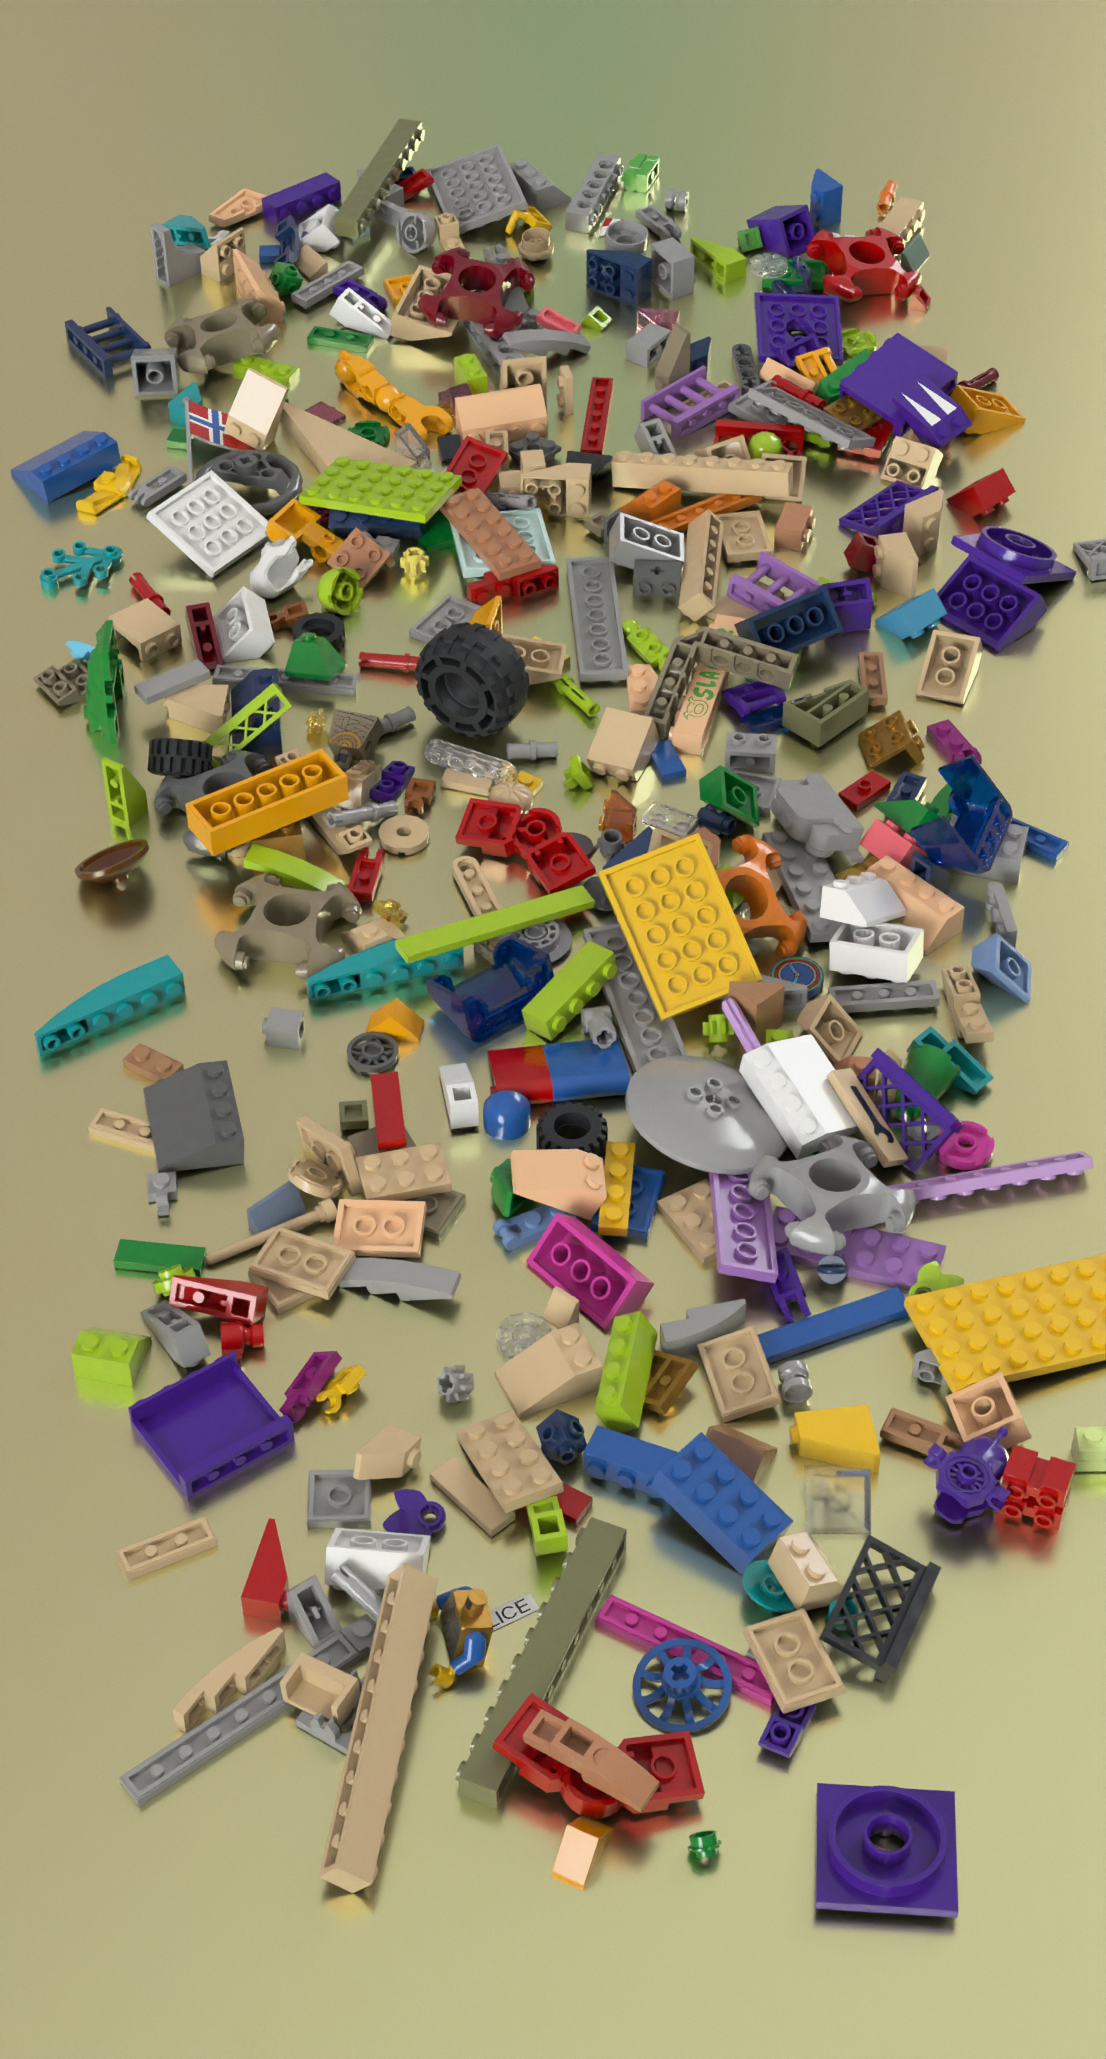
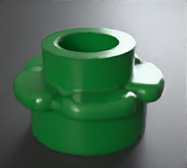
[688,1830,722,1858]

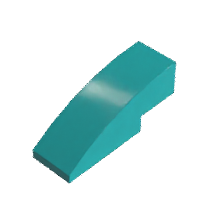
[907,1026,994,1095]

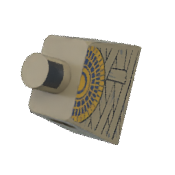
[328,709,384,770]

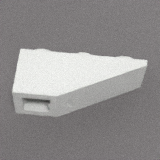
[438,1063,479,1129]

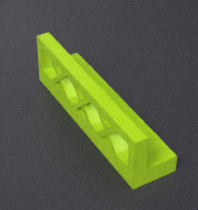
[203,683,293,768]

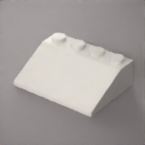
[739,1034,860,1160]

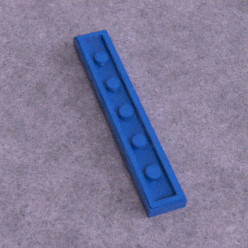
[758,1286,909,1364]

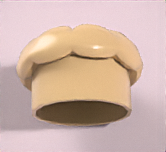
[518,227,554,262]
[488,781,534,815]

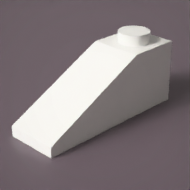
[329,287,391,339]

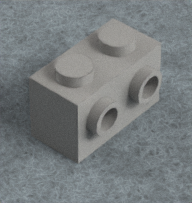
[725,732,777,773]

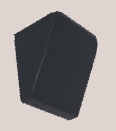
[437,434,461,463]

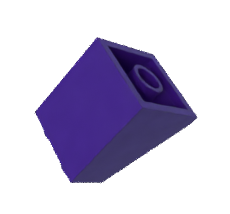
[746,205,815,259]

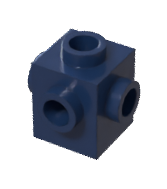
[536,1409,587,1465]

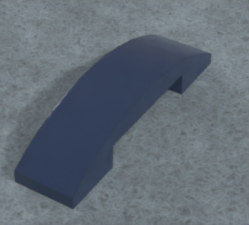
[274,215,301,266]

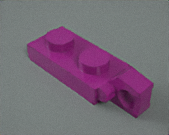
[279,1351,342,1423]

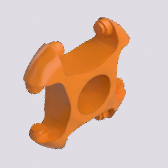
[716,834,808,959]

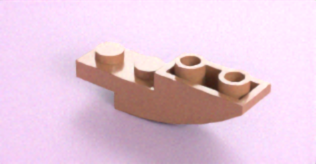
[523,1709,660,1812]

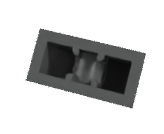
[633,560,682,598]

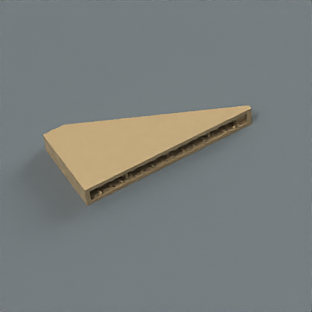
[280,402,416,474]

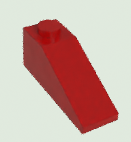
[169,1275,269,1325]
[241,1518,289,1623]

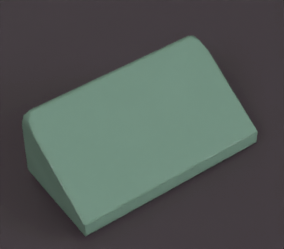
[900,234,929,272]

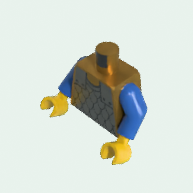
[429,1586,493,1688]

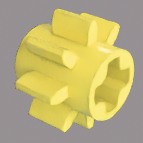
[400,547,429,576]

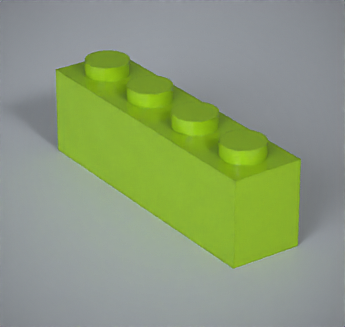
[521,941,618,1041]
[594,1311,658,1433]

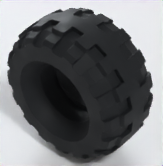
[415,622,530,738]

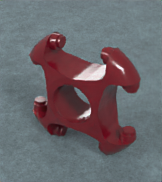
[418,246,536,339]

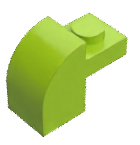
[526,1496,568,1557]

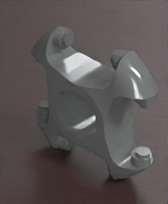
[154,750,271,857]

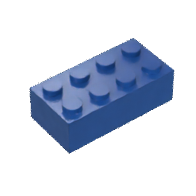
[651,1432,793,1575]

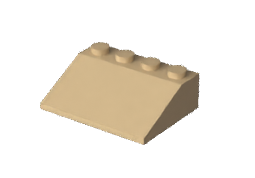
[390,265,475,341]

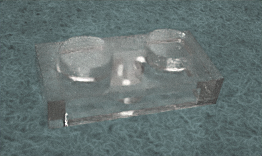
[642,801,699,837]

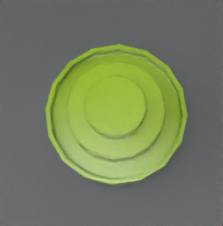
[152,1264,196,1297]

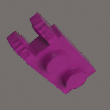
[926,719,982,770]

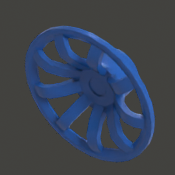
[632,1638,732,1733]

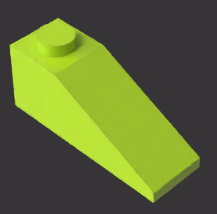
[690,237,747,284]
[101,757,148,827]

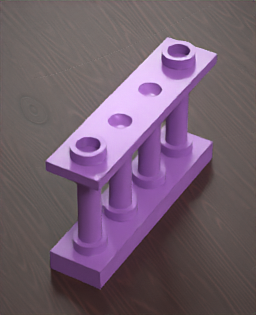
[641,366,740,441]
[727,551,822,613]

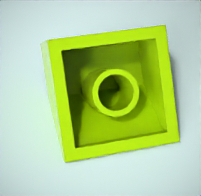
[71,1327,152,1387]

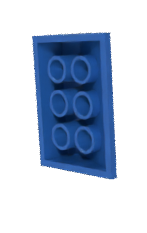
[11,431,122,503]

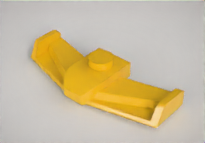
[76,454,142,515]

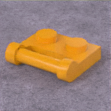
[795,347,837,395]

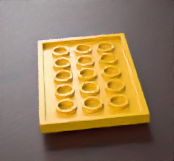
[598,833,763,1022]

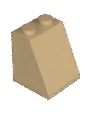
[586,707,661,781]

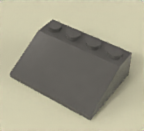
[143,1060,244,1173]

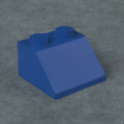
[810,169,843,229]

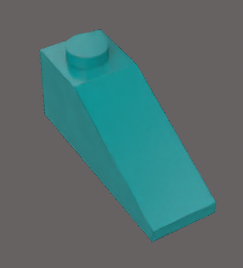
[162,215,211,248]

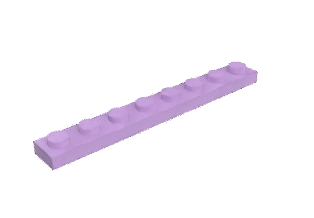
[887,1151,1093,1204]

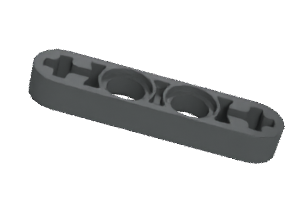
[732,344,760,396]

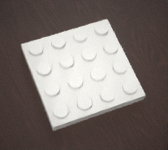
[146,470,269,578]

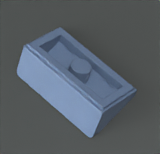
[247,1181,306,1234]

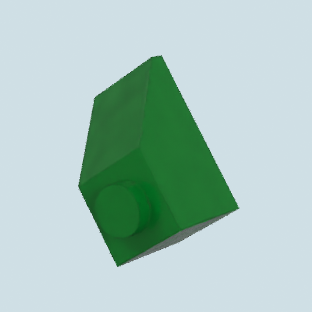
[490,1158,528,1218]

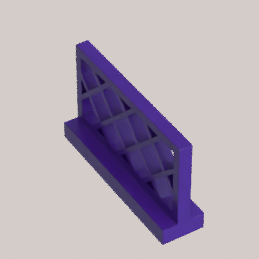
[839,481,939,538]
[857,1048,965,1174]

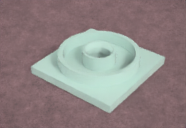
[450,508,556,578]

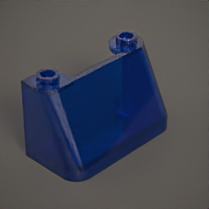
[425,935,554,1043]

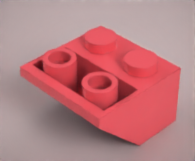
[859,818,936,870]

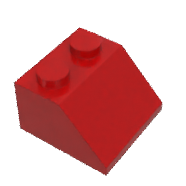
[946,468,1016,517]

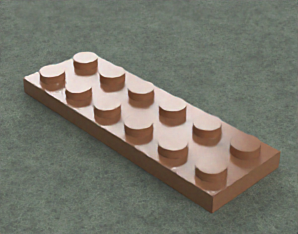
[439,488,541,581]

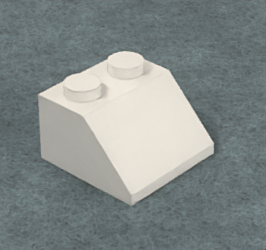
[298,204,341,253]

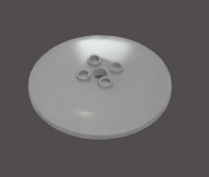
[625,1056,788,1175]

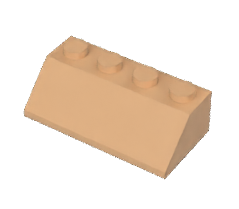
[232,249,286,327]
[455,384,548,444]
[866,856,965,955]

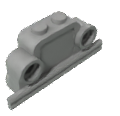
[771,773,865,864]

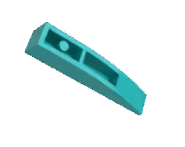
[306,937,464,1002]
[34,954,185,1056]

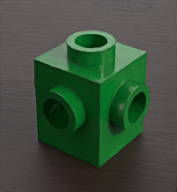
[268,262,304,296]

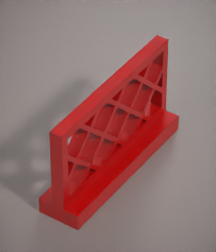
[714,419,805,456]

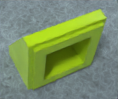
[581,305,613,331]

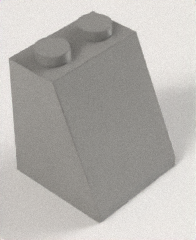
[131,347,179,396]

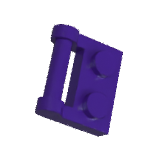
[722,680,786,718]

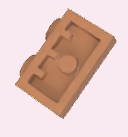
[327,528,396,589]

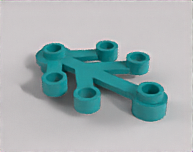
[39,541,123,589]

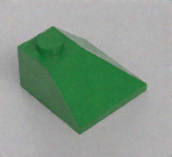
[285,632,347,681]
[699,765,760,828]

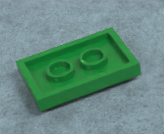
[762,258,826,290]

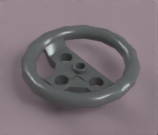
[194,449,303,516]

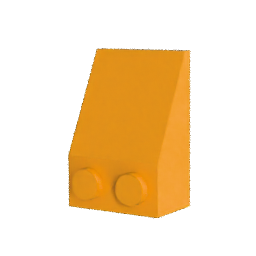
[950,385,1026,435]

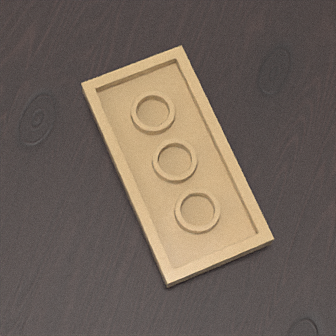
[456,1410,564,1513]

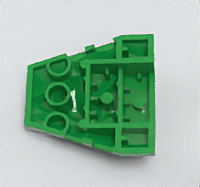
[83,620,125,745]

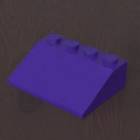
[937,555,1048,652]

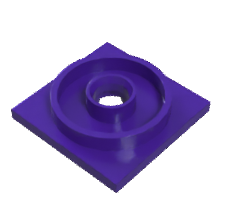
[754,292,844,366]
[951,526,1076,584]
[815,1783,959,1918]

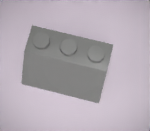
[510,159,571,211]

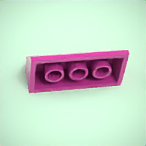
[526,1213,654,1330]

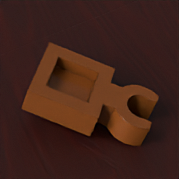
[268,600,309,631]
[404,778,436,816]

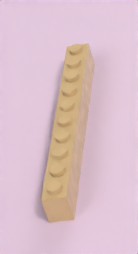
[319,1563,438,1893]

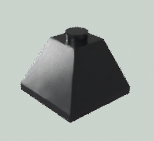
[566,451,613,483]

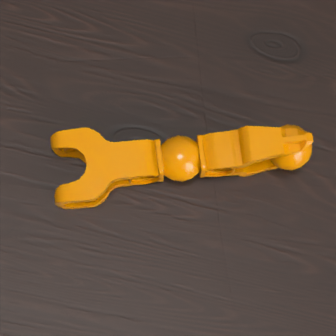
[334,350,453,448]

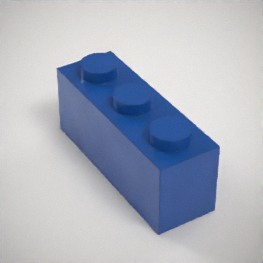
[583,1425,678,1499]

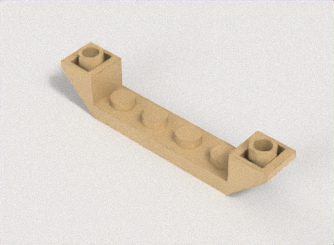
[434,213,471,259]
[275,748,373,855]

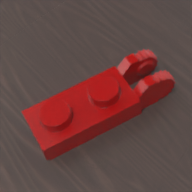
[347,847,385,902]

